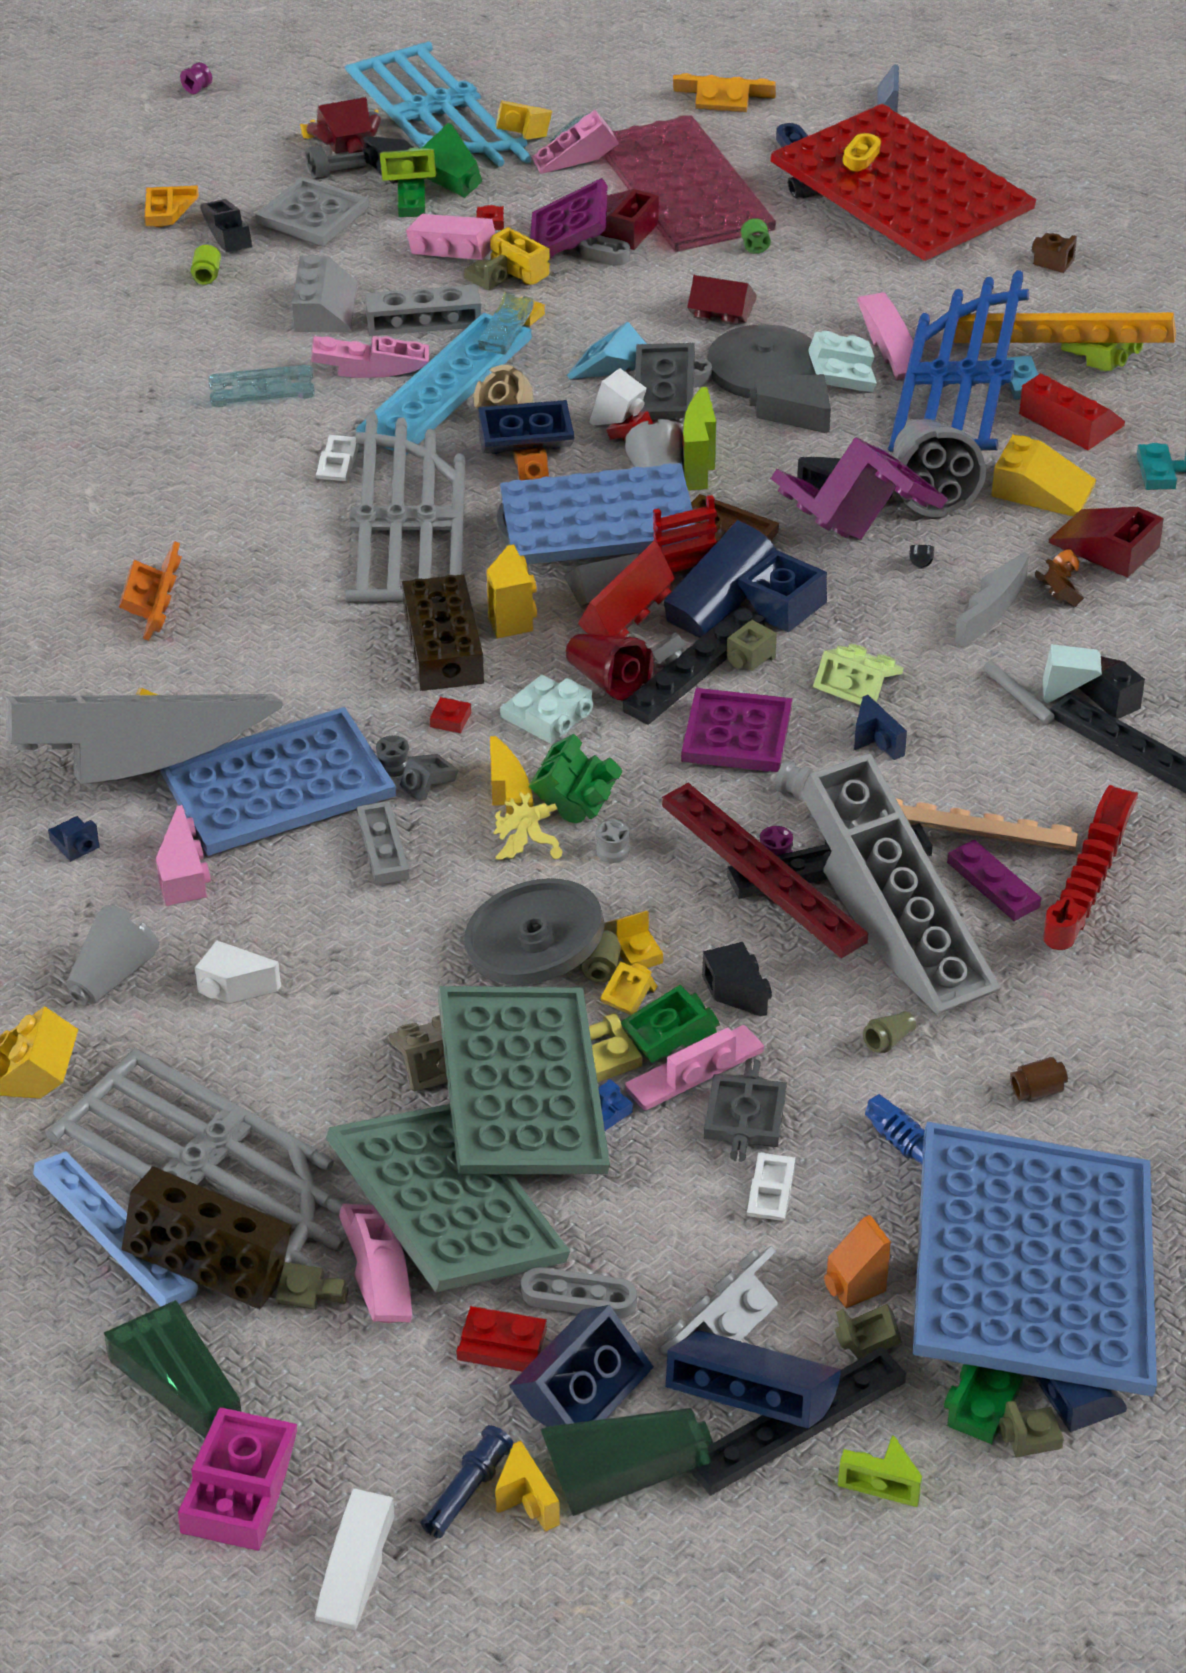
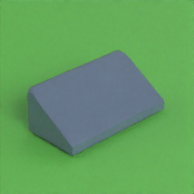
[877,64,899,112]

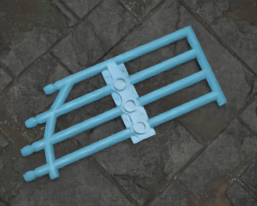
[345,41,531,167]

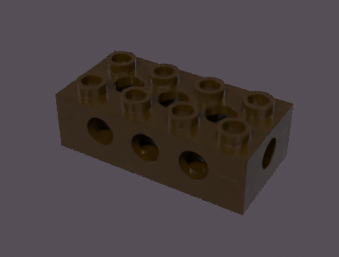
[402,574,484,691]
[121,1166,292,1310]

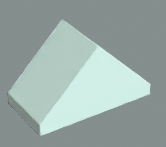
[1043,644,1102,704]

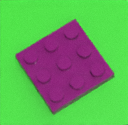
[530,178,608,260]
[681,688,793,772]

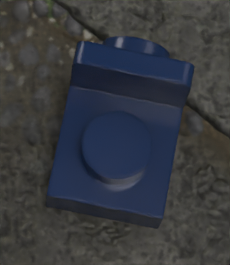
[48,816,100,862]

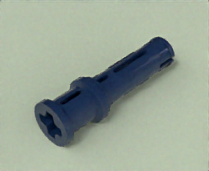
[420,1425,514,1538]

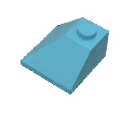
[567,321,647,380]

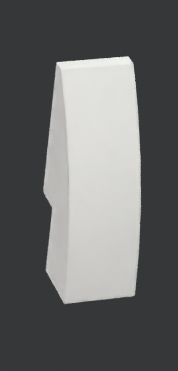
[315,1488,395,1630]

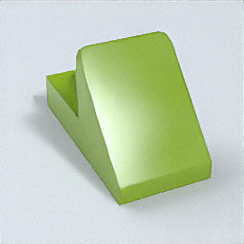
[380,148,436,181]
[838,1435,922,1507]

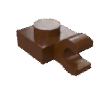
[1034,559,1084,607]

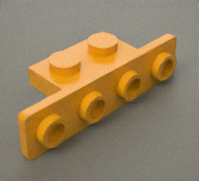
[673,73,776,112]

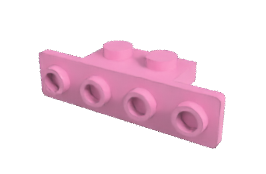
[625,1025,764,1110]

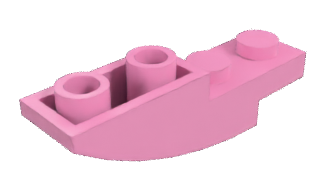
[311,336,429,378]
[339,1204,412,1324]

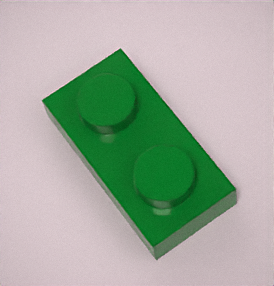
[398,178,425,217]

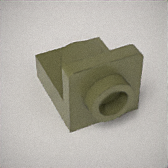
[464,254,507,291]
[1000,1401,1064,1457]

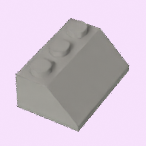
[292,255,357,332]

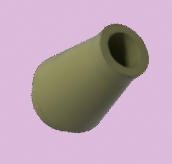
[863,1011,916,1053]

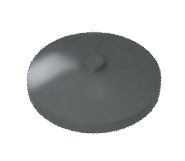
[707,324,816,398]
[464,878,605,985]

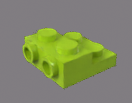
[1061,343,1143,371]

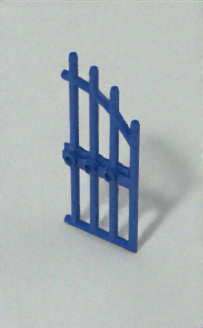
[888,270,1029,452]

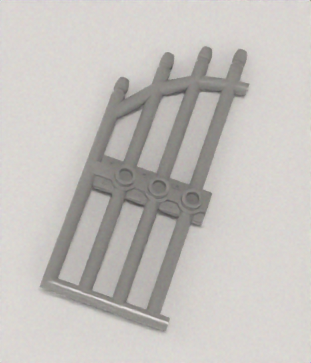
[345,412,465,602]
[46,1048,346,1280]

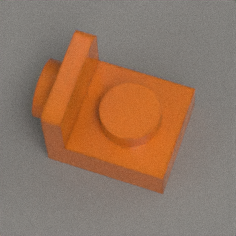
[513,447,549,481]

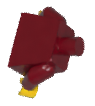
[300,97,381,154]

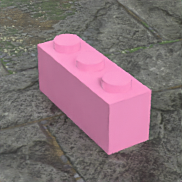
[406,214,496,260]

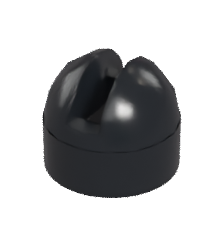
[909,545,934,568]

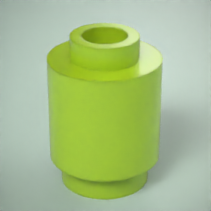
[190,245,221,285]

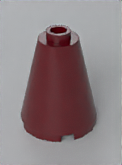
[566,634,654,701]

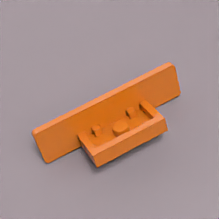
[119,541,182,641]

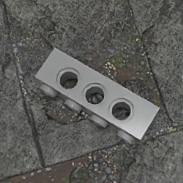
[365,285,481,336]

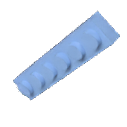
[33,1152,198,1310]

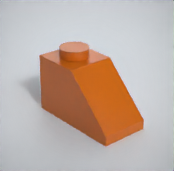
[824,1215,891,1308]

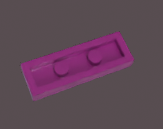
[947,839,1042,921]

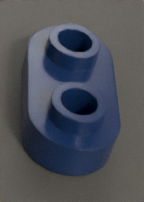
[776,123,808,147]

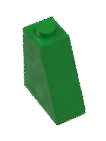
[422,123,482,198]

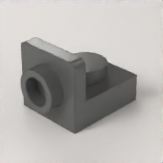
[400,754,459,801]

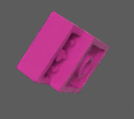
[178,1407,297,1551]

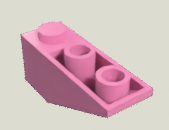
[532,110,619,174]
[156,805,211,906]

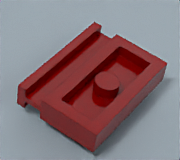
[456,1306,547,1372]

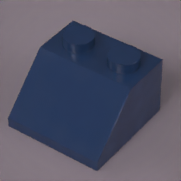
[738,550,827,632]

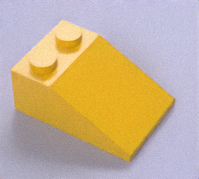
[991,434,1096,517]

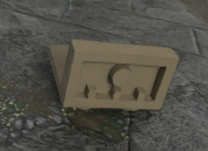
[388,1015,447,1092]

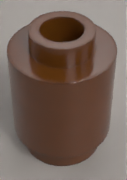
[1010,1057,1068,1102]

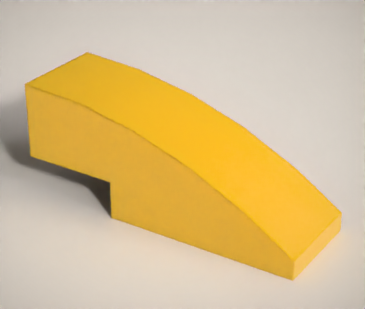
[490,736,533,815]

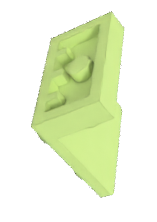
[813,644,904,705]

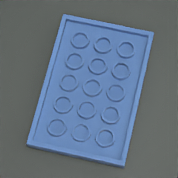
[500,463,699,565]
[160,707,396,856]

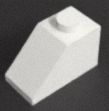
[589,368,647,426]
[195,940,281,1003]

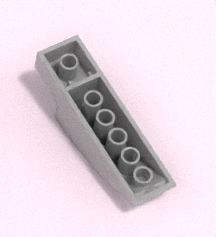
[6,694,282,784]
[801,753,1000,1015]

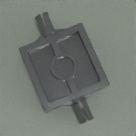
[704,1058,787,1162]

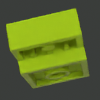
[682,387,716,491]

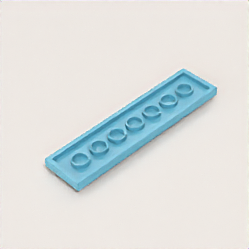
[356,313,532,455]

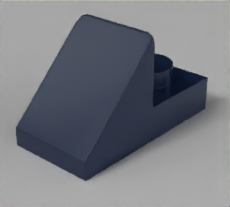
[854,695,907,760]

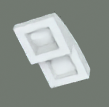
[316,435,359,481]
[747,1152,795,1221]

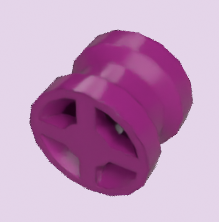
[180,62,213,94]
[760,826,793,855]

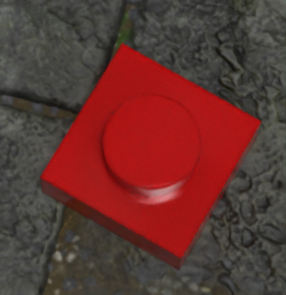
[477,205,504,230]
[430,697,471,733]

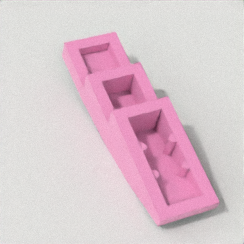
[857,292,922,380]

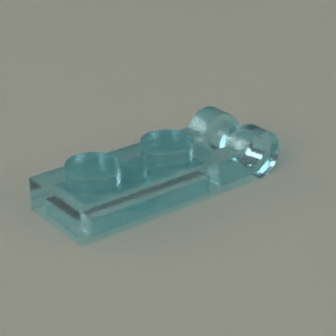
[478,292,533,355]

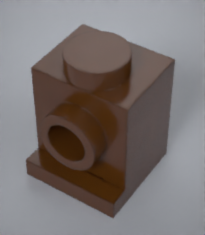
[1031,233,1077,273]

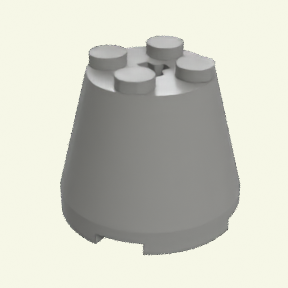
[893,419,986,517]

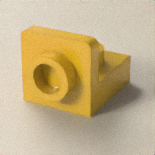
[600,961,658,1015]

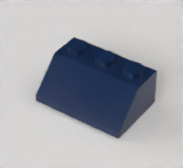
[478,400,575,454]
[509,1305,654,1446]

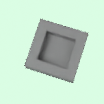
[651,632,686,664]

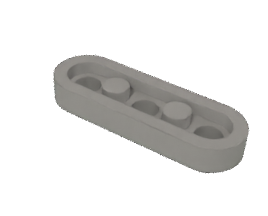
[521,1267,637,1319]

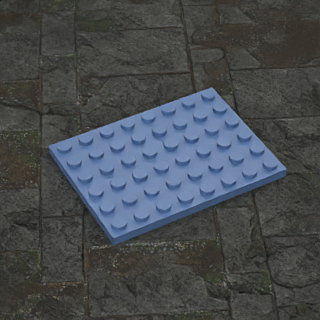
[913,1122,1157,1397]

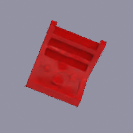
[653,495,717,572]

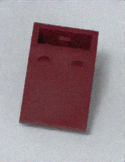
[599,189,659,250]
[1048,506,1164,578]

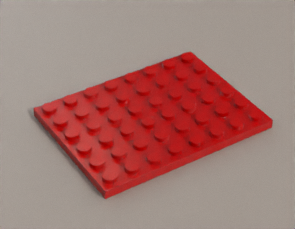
[770,104,1036,261]

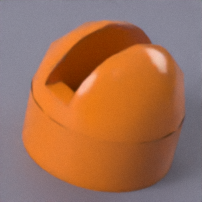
[1053,549,1079,577]

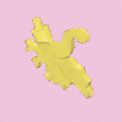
[493,792,562,860]

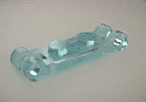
[208,365,315,407]

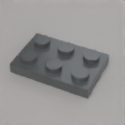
[635,343,695,419]

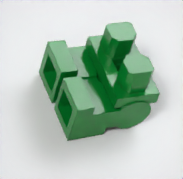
[528,734,623,823]

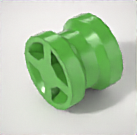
[741,219,771,254]

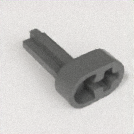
[305,146,366,178]

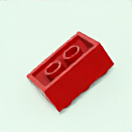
[1019,373,1125,451]
[578,541,675,637]

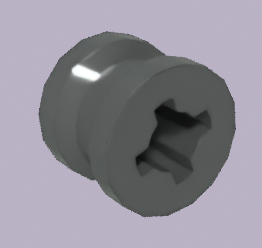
[376,735,409,777]

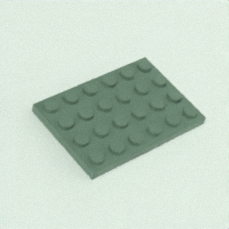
[437,986,610,1174]
[326,1104,570,1292]

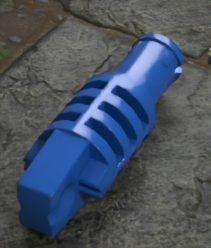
[865,1094,924,1165]

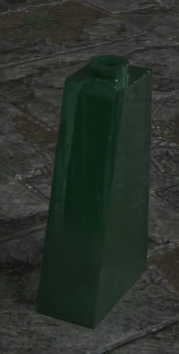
[104,1300,242,1439]
[540,1408,714,1516]

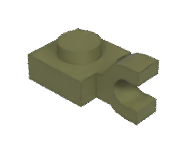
[276,1262,349,1310]

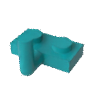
[1137,443,1186,490]

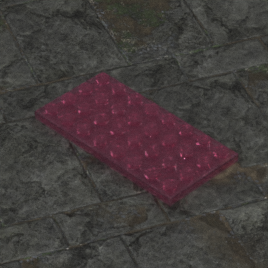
[603,115,776,252]

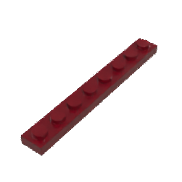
[662,782,869,959]

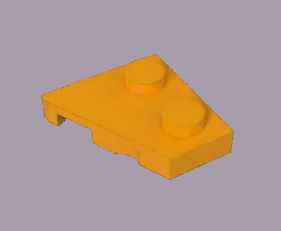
[145,185,199,227]

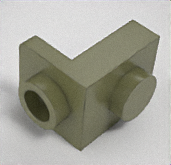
[835,1304,902,1360]

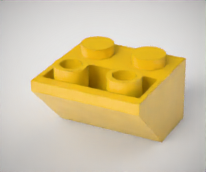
[486,544,537,639]
[0,1006,79,1099]

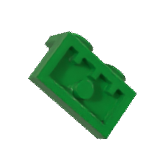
[944,1364,1024,1444]

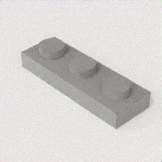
[357,801,410,885]

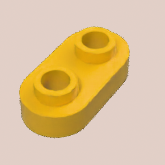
[843,133,881,171]

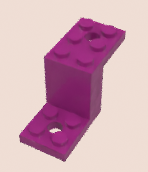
[770,437,948,540]

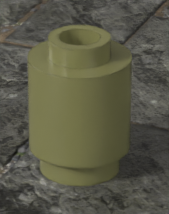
[582,930,621,982]

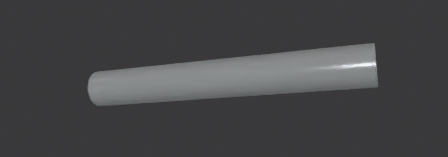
[983,661,1054,725]

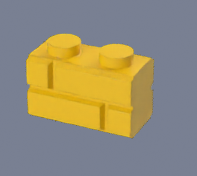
[490,227,550,285]

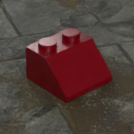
[687,275,757,325]

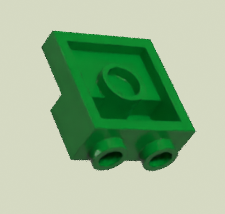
[621,984,720,1063]

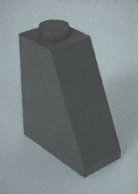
[749,374,831,433]

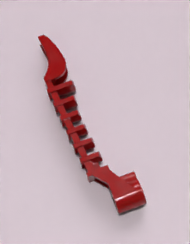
[1043,785,1138,950]

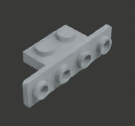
[658,1245,779,1355]

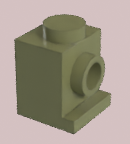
[727,620,777,671]

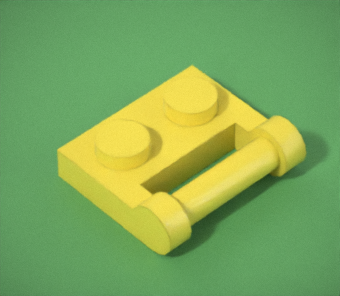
[589,1013,642,1082]

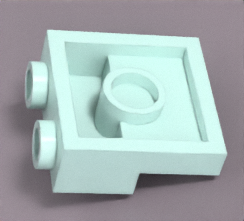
[808,331,877,393]
[500,674,593,744]

